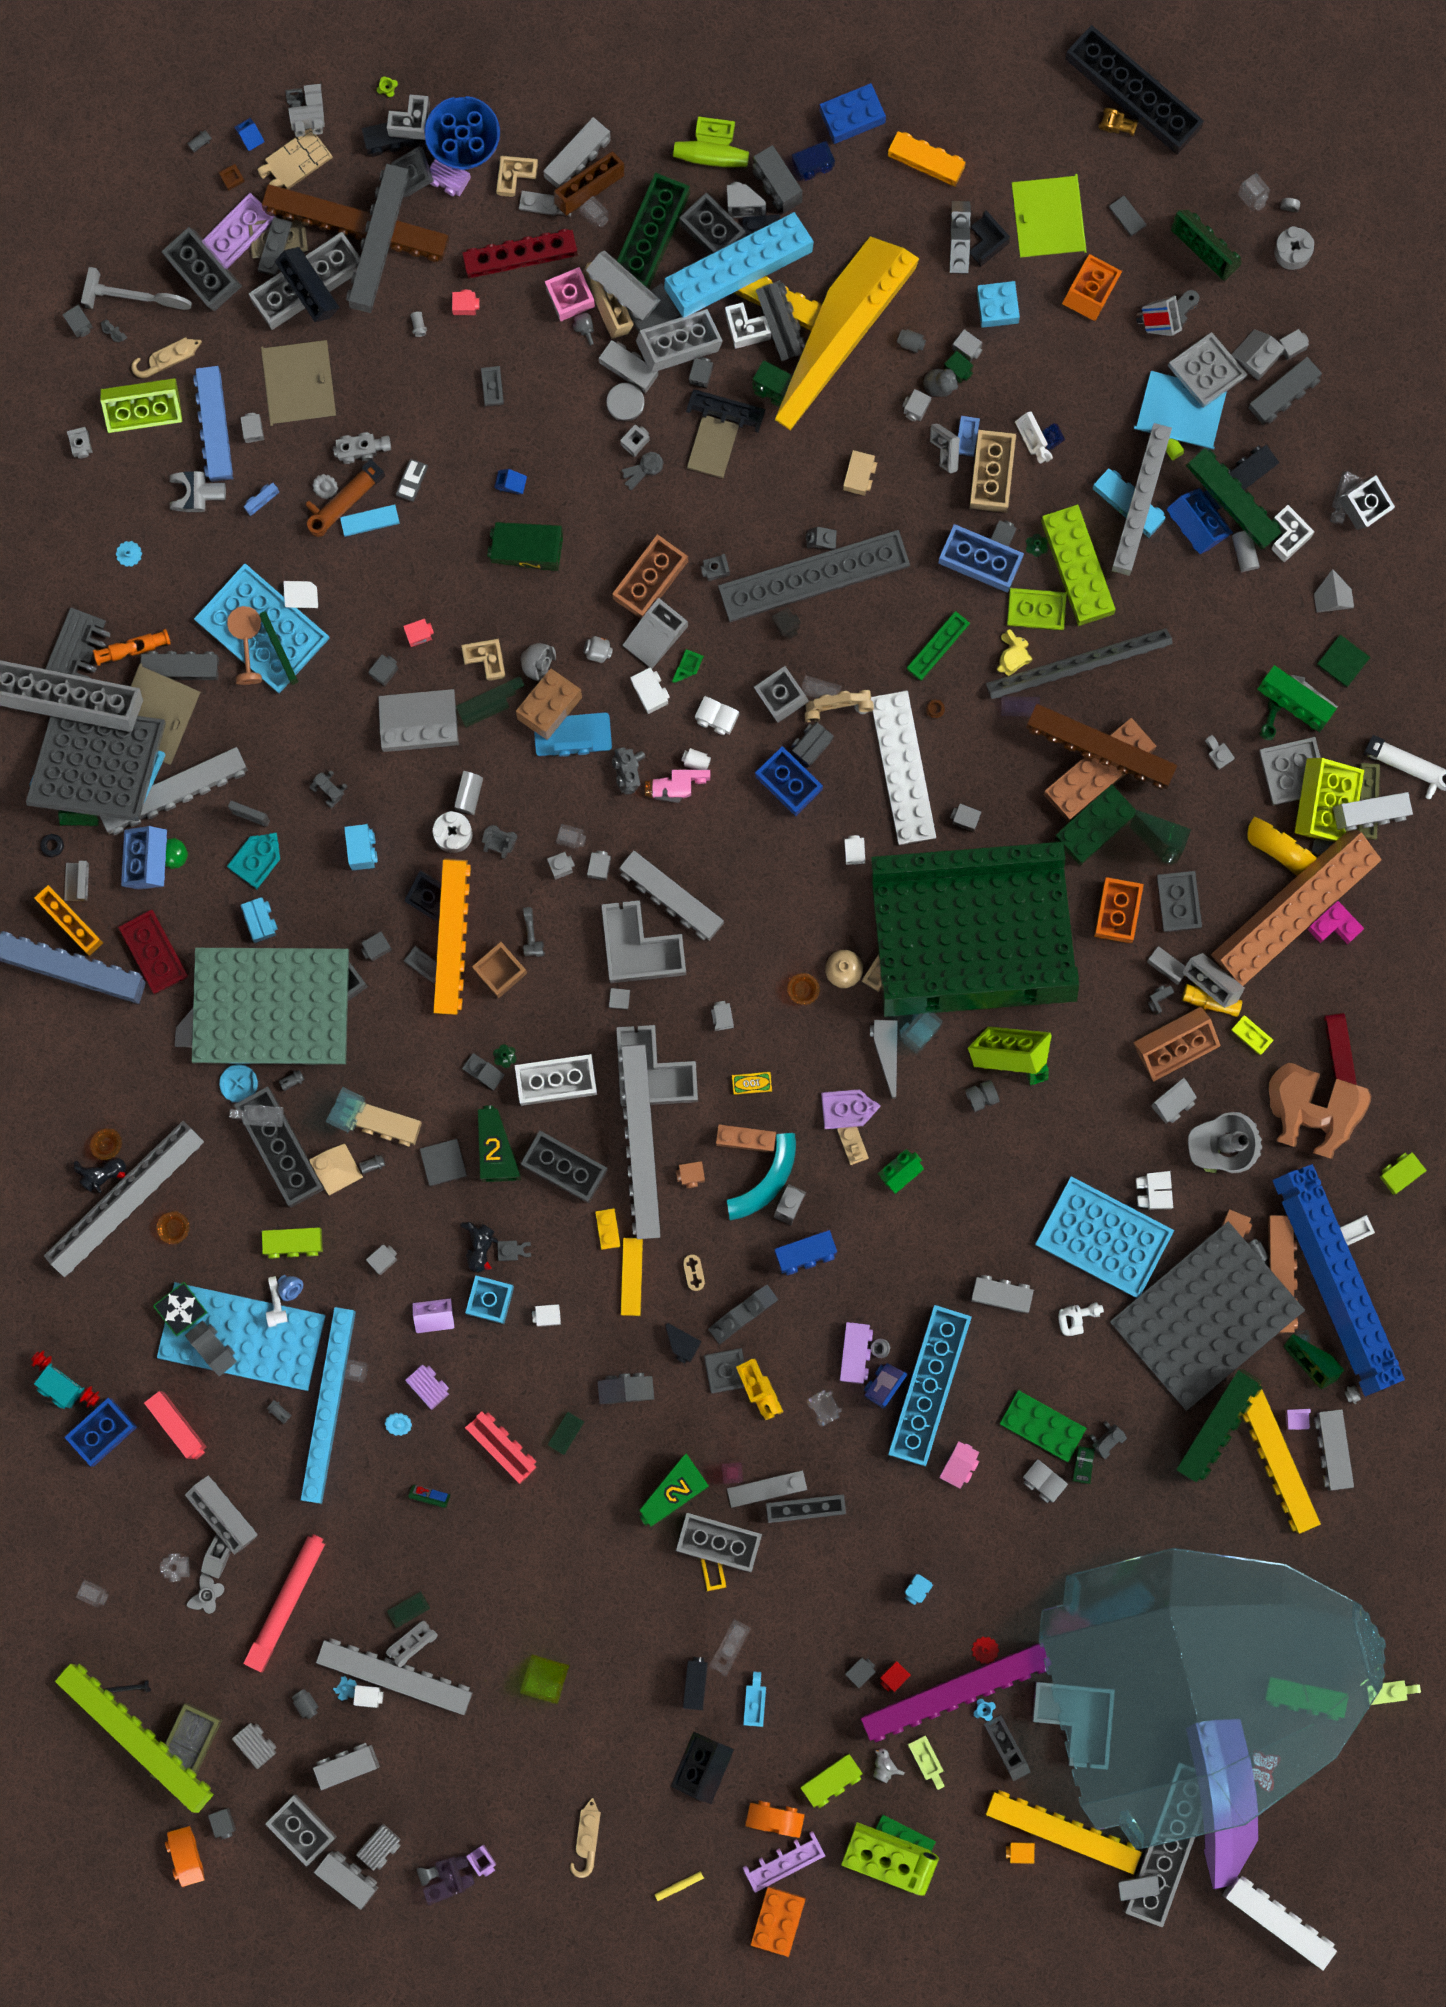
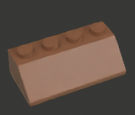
[1134,1007,1221,1082]

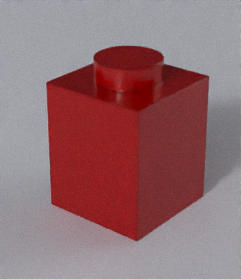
[880,1661,911,1692]

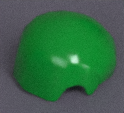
[165,838,188,869]

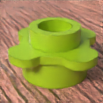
[377,77,398,97]

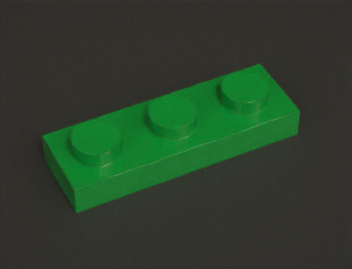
[876,1815,936,1851]

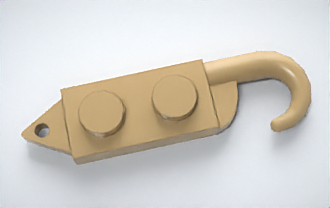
[131,337,202,378]
[570,1798,601,1878]

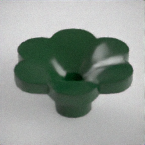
[1026,534,1048,557]
[493,1044,517,1068]

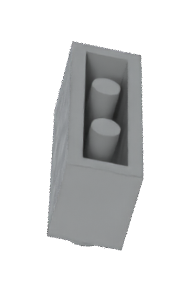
[599,340,658,394]
[1182,953,1245,1008]
[971,1275,1034,1314]

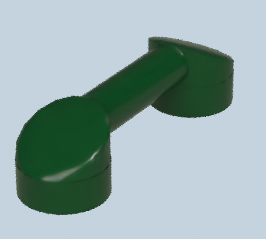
[1259,698,1282,740]

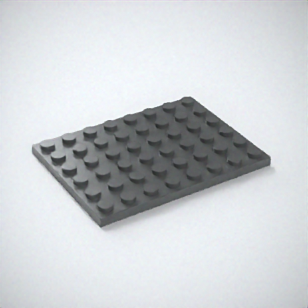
[1110,1221,1305,1411]

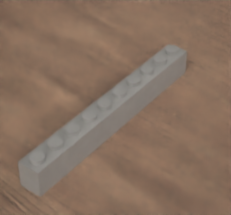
[619,1044,660,1239]
[44,1121,204,1277]

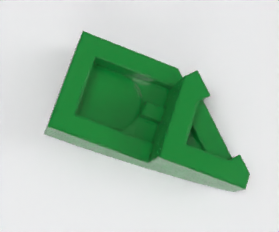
[672,649,704,683]

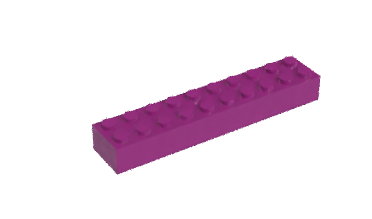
[860,1642,1052,1743]

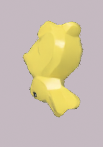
[997,629,1032,676]

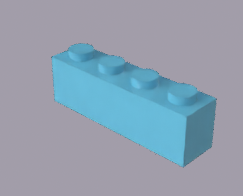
[1093,468,1166,538]

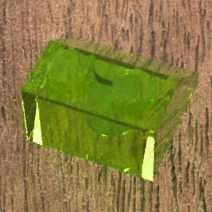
[520,1655,570,1704]

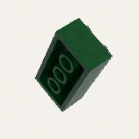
[1054,784,1138,866]

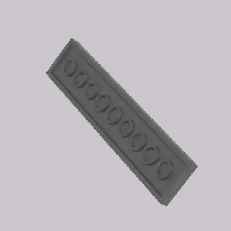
[718,530,910,622]

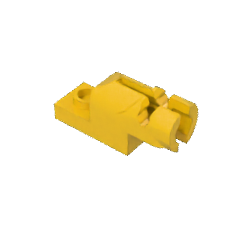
[736,1359,783,1420]

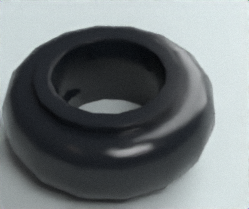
[40,834,64,857]

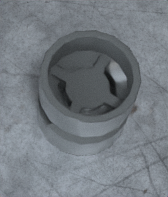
[965,1079,1000,1112]

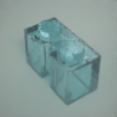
[326,1087,366,1133]

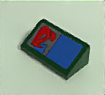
[408,1484,450,1508]

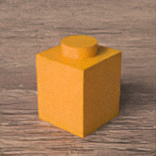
[1006,1842,1035,1864]

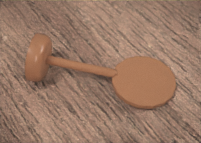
[227,606,262,685]

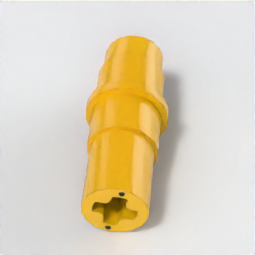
[1182,984,1242,1017]

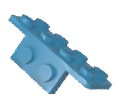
[534,713,612,757]

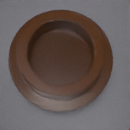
[926,700,945,719]

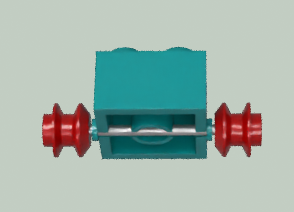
[31,1350,100,1409]

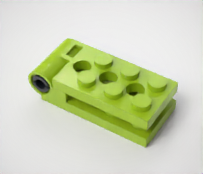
[842,1822,939,1895]

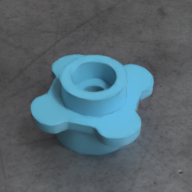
[974,1699,996,1721]

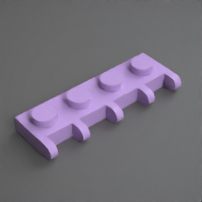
[743,1831,825,1892]

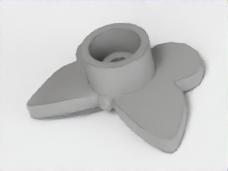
[187,1573,224,1614]

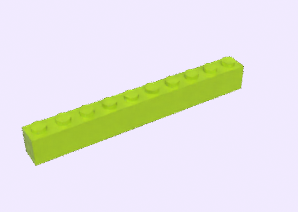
[55,1664,214,1813]

